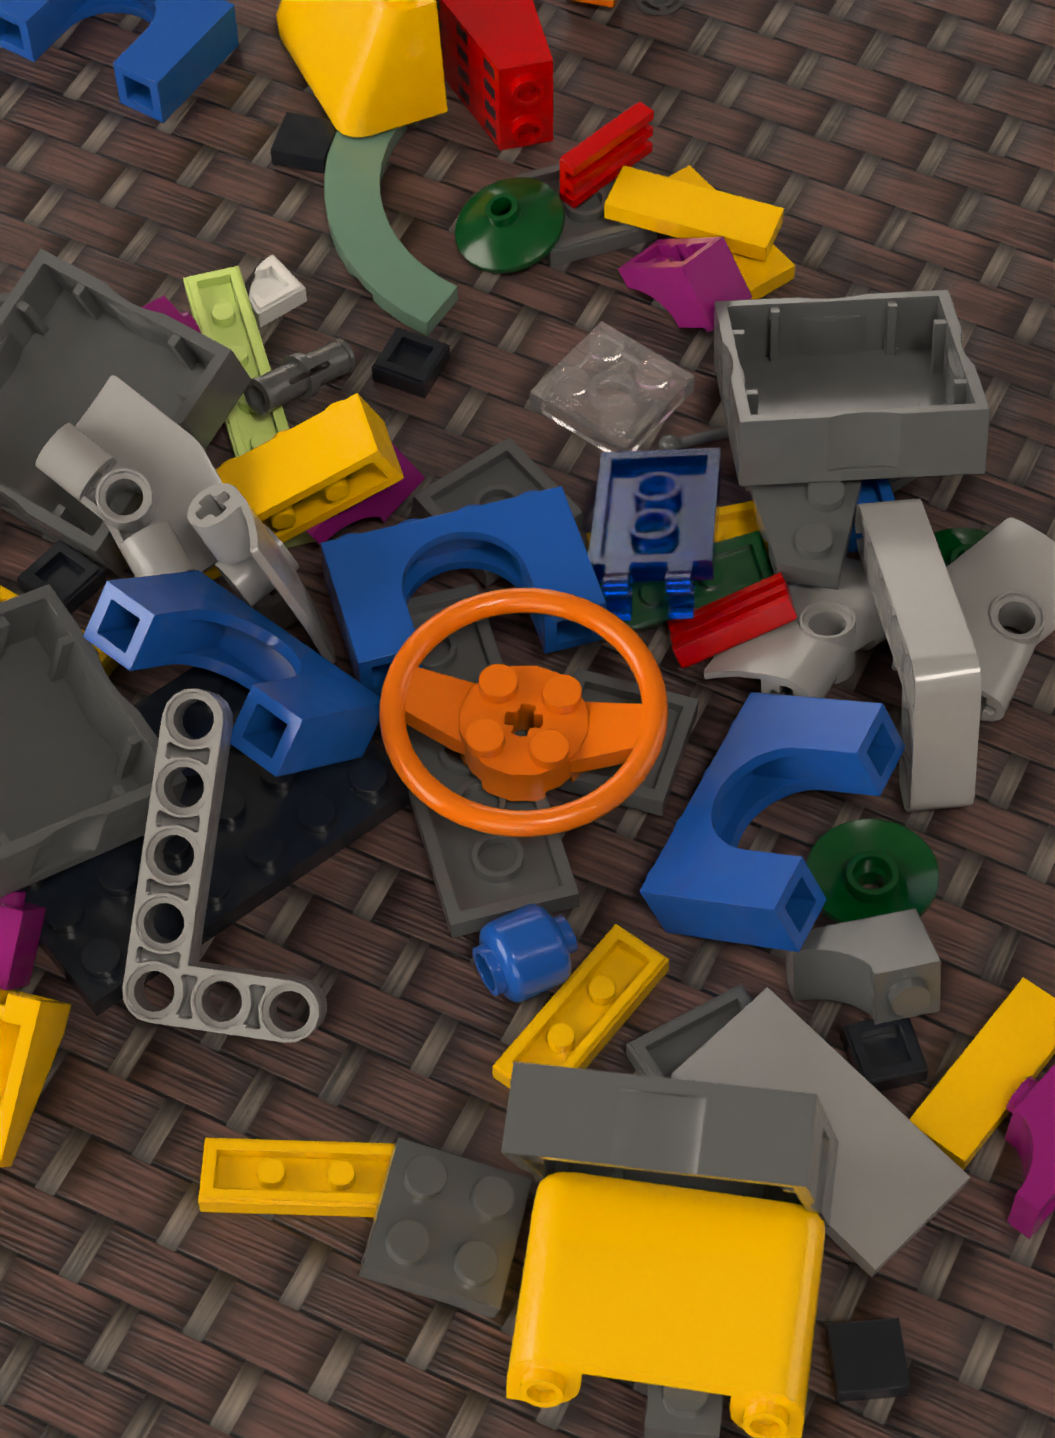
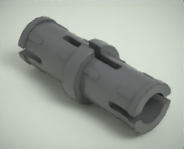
[244,338,355,415]

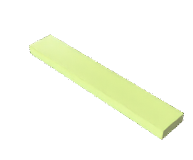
[183,266,316,548]

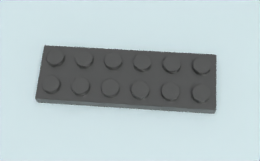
[378,583,579,938]

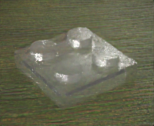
[530,321,695,463]

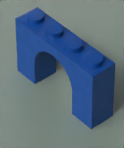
[0,0,239,123]
[320,486,606,695]
[83,570,380,777]
[639,692,906,952]

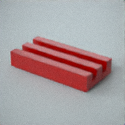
[560,101,654,209]
[668,572,798,668]

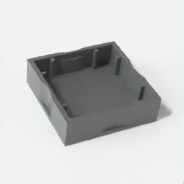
[0,249,252,578]
[714,290,990,486]
[0,584,187,898]
[501,1062,838,1227]

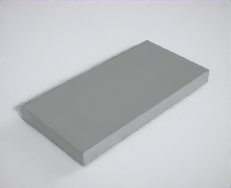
[671,987,970,1278]

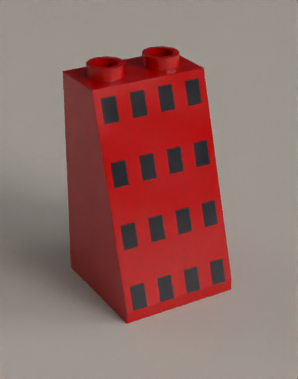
[436,0,554,151]

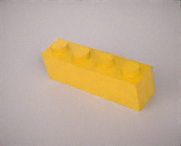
[203,393,404,580]

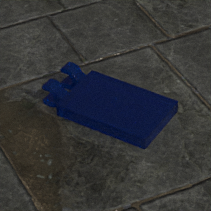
[588,448,722,621]

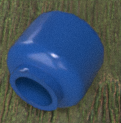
[472,903,578,1003]

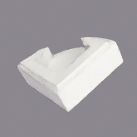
[249,254,307,328]

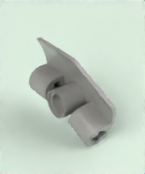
[35,375,222,577]
[187,483,336,664]
[891,517,1055,722]
[704,557,887,698]

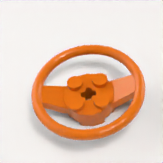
[379,588,668,837]

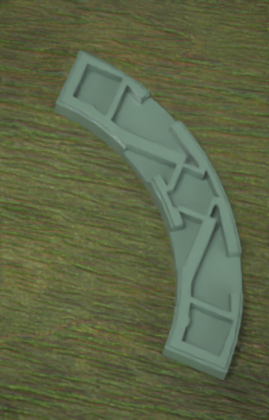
[324,125,458,337]

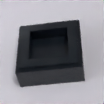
[270,112,337,174]
[372,327,450,399]
[17,540,107,615]
[840,1018,929,1092]
[825,1318,911,1403]

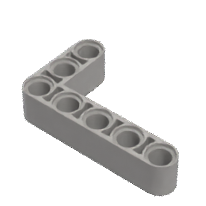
[855,498,982,812]
[123,689,327,1043]

